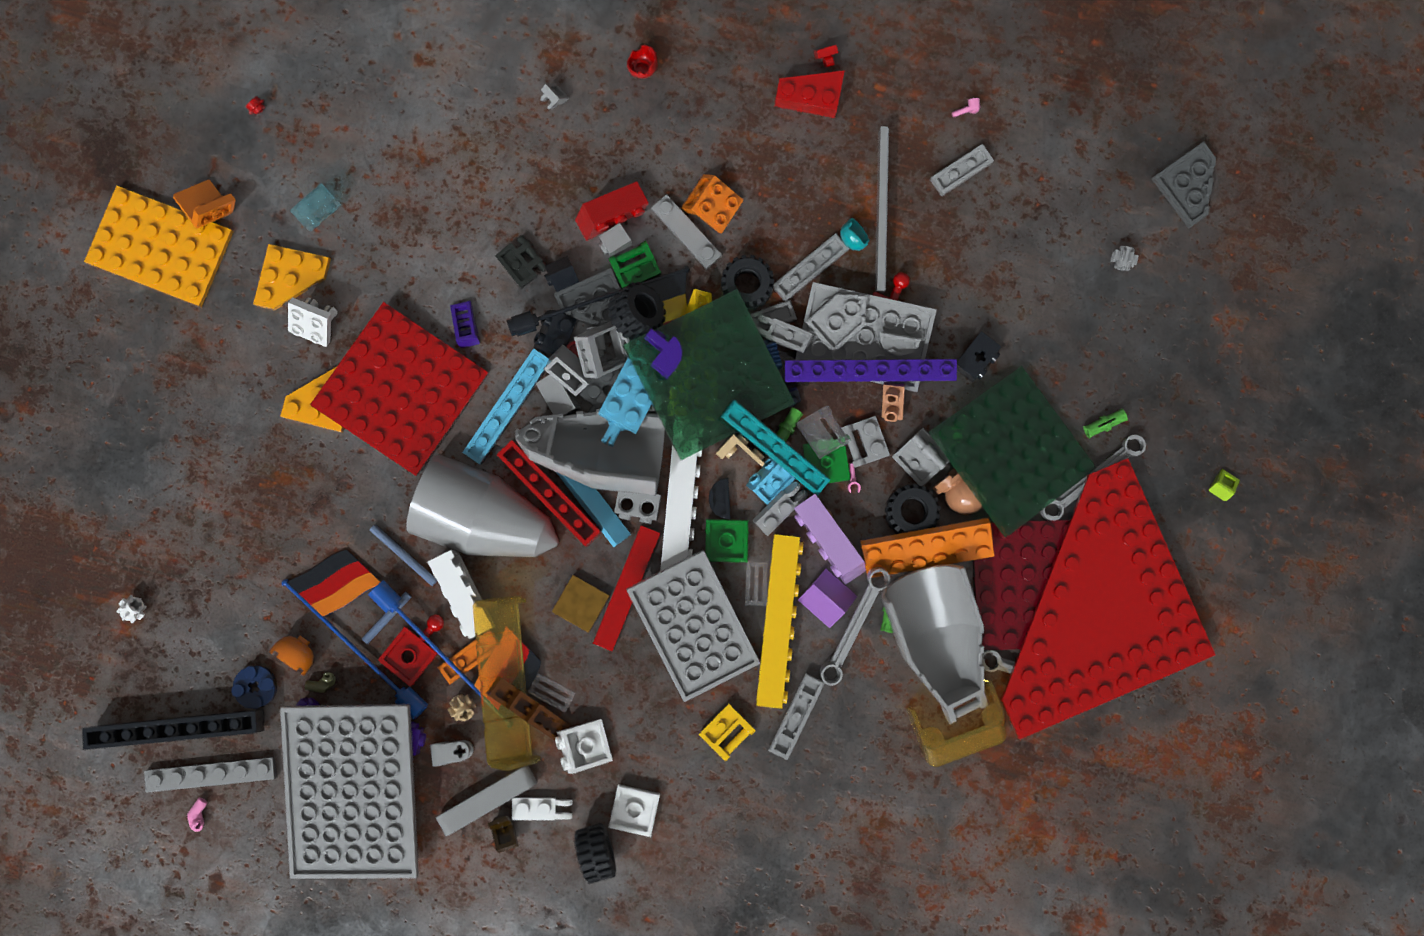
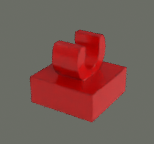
[813,45,838,68]

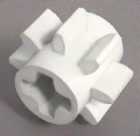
[117,595,147,623]

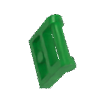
[608,241,661,289]

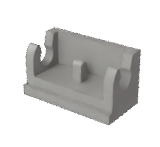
[536,375,581,416]

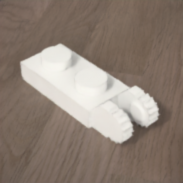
[512,797,573,820]

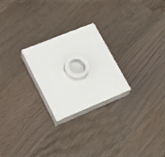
[609,784,660,837]

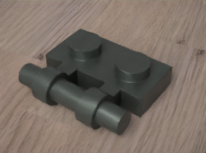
[495,235,547,289]

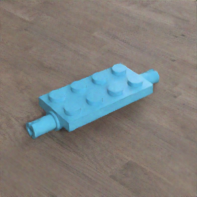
[598,332,670,447]

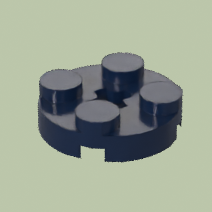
[231,666,277,709]

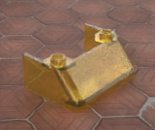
[906,679,1007,767]

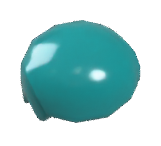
[840,218,870,251]

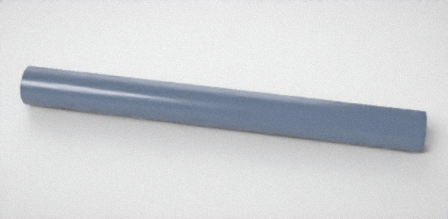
[370,524,438,586]

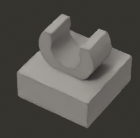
[540,83,569,109]

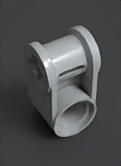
[430,740,474,766]

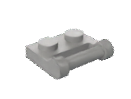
[840,416,890,468]

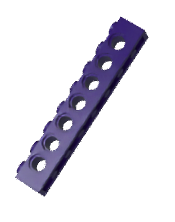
[785,359,957,382]

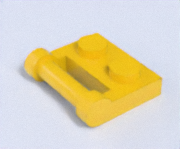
[699,703,756,761]

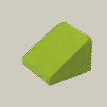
[1209,469,1240,501]

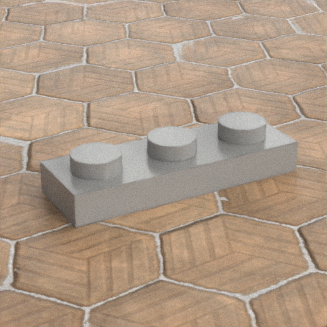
[930,144,994,197]

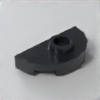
[708,477,730,520]

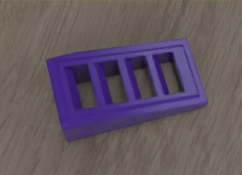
[450,301,480,348]

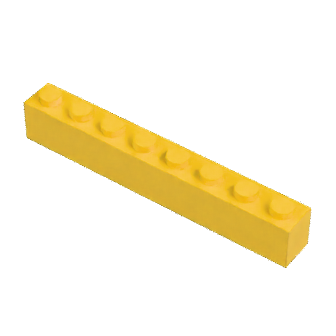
[756,535,803,709]

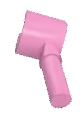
[952,98,980,117]
[847,463,861,493]

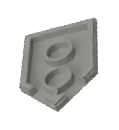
[806,294,867,353]

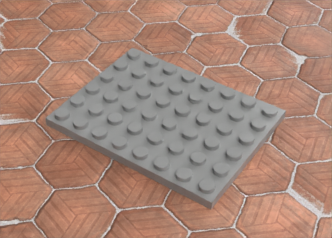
[280,704,419,879]

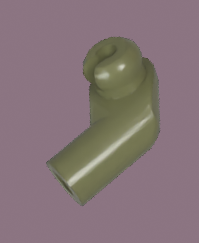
[305,672,336,693]

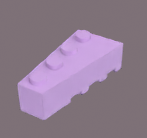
[794,494,866,585]

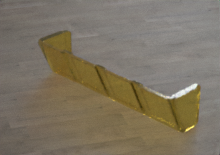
[472,596,541,771]

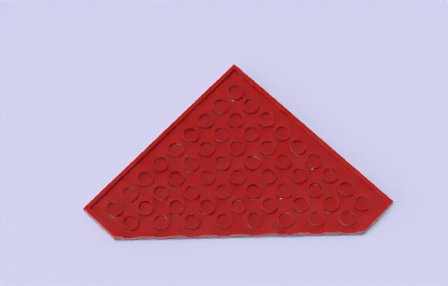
[1001,458,1216,739]

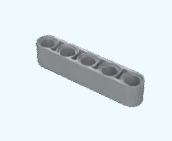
[436,764,538,836]

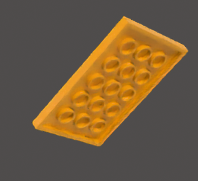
[84,186,234,307]

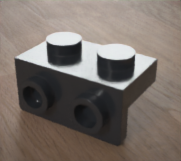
[533,310,577,355]

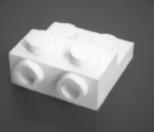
[555,719,613,774]

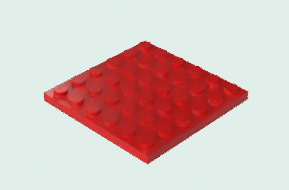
[310,302,489,476]

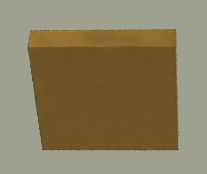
[552,575,610,633]

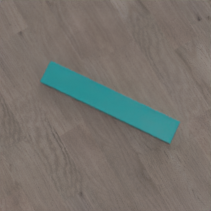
[720,400,830,496]

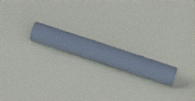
[362,591,412,644]

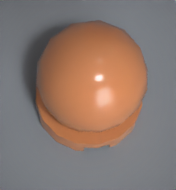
[933,460,987,515]

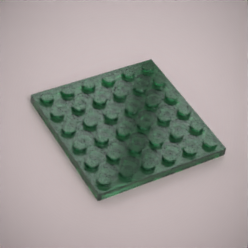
[623,290,795,461]
[929,366,1096,537]

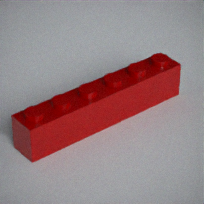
[496,440,602,547]

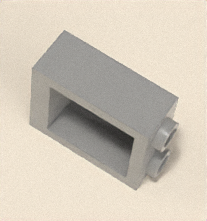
[574,321,632,378]

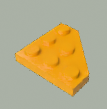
[253,244,331,310]
[280,367,344,433]

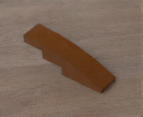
[486,676,571,741]

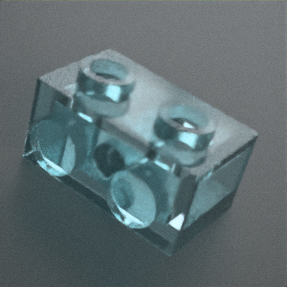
[290,183,341,232]

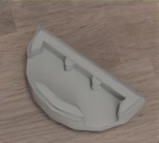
[879,332,922,356]

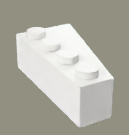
[428,550,495,639]

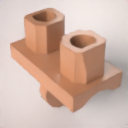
[882,382,905,422]

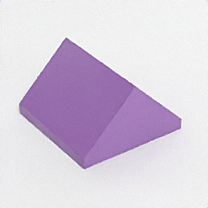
[798,568,858,628]

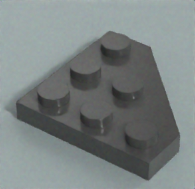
[1152,142,1216,228]
[554,268,620,327]

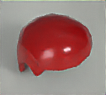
[627,45,658,78]

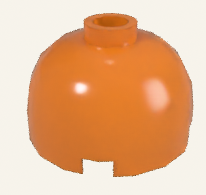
[269,636,314,676]

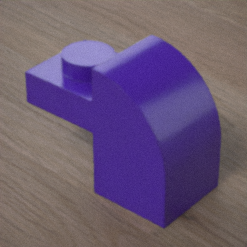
[644,329,682,379]

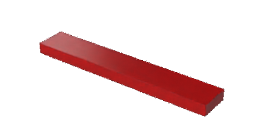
[593,525,661,651]

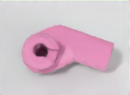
[187,797,208,832]

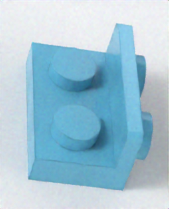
[746,458,795,505]

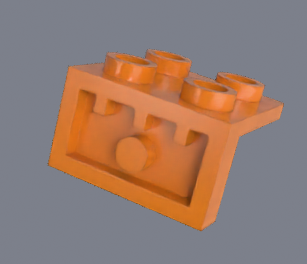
[681,174,743,233]
[173,180,236,229]

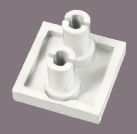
[288,297,337,347]

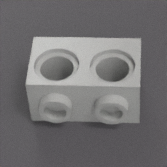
[614,492,661,524]

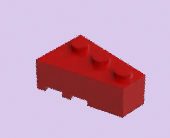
[775,70,845,118]
[575,181,649,241]

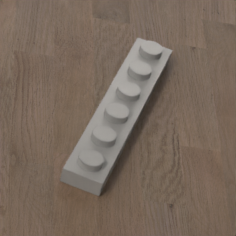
[144,757,277,793]

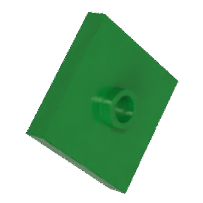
[802,439,850,484]
[705,519,748,562]

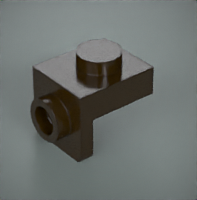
[488,816,519,853]

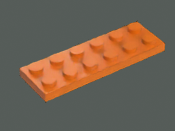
[861,518,994,578]

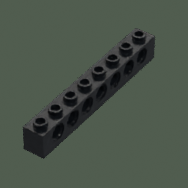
[82,709,265,750]

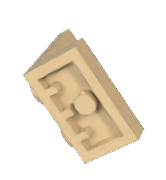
[716,433,765,467]

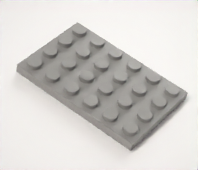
[795,282,937,392]
[626,550,760,702]

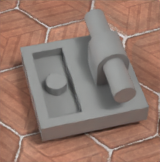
[892,427,952,486]

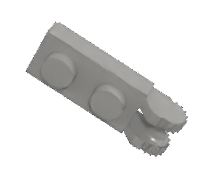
[752,315,813,354]
[753,481,808,536]

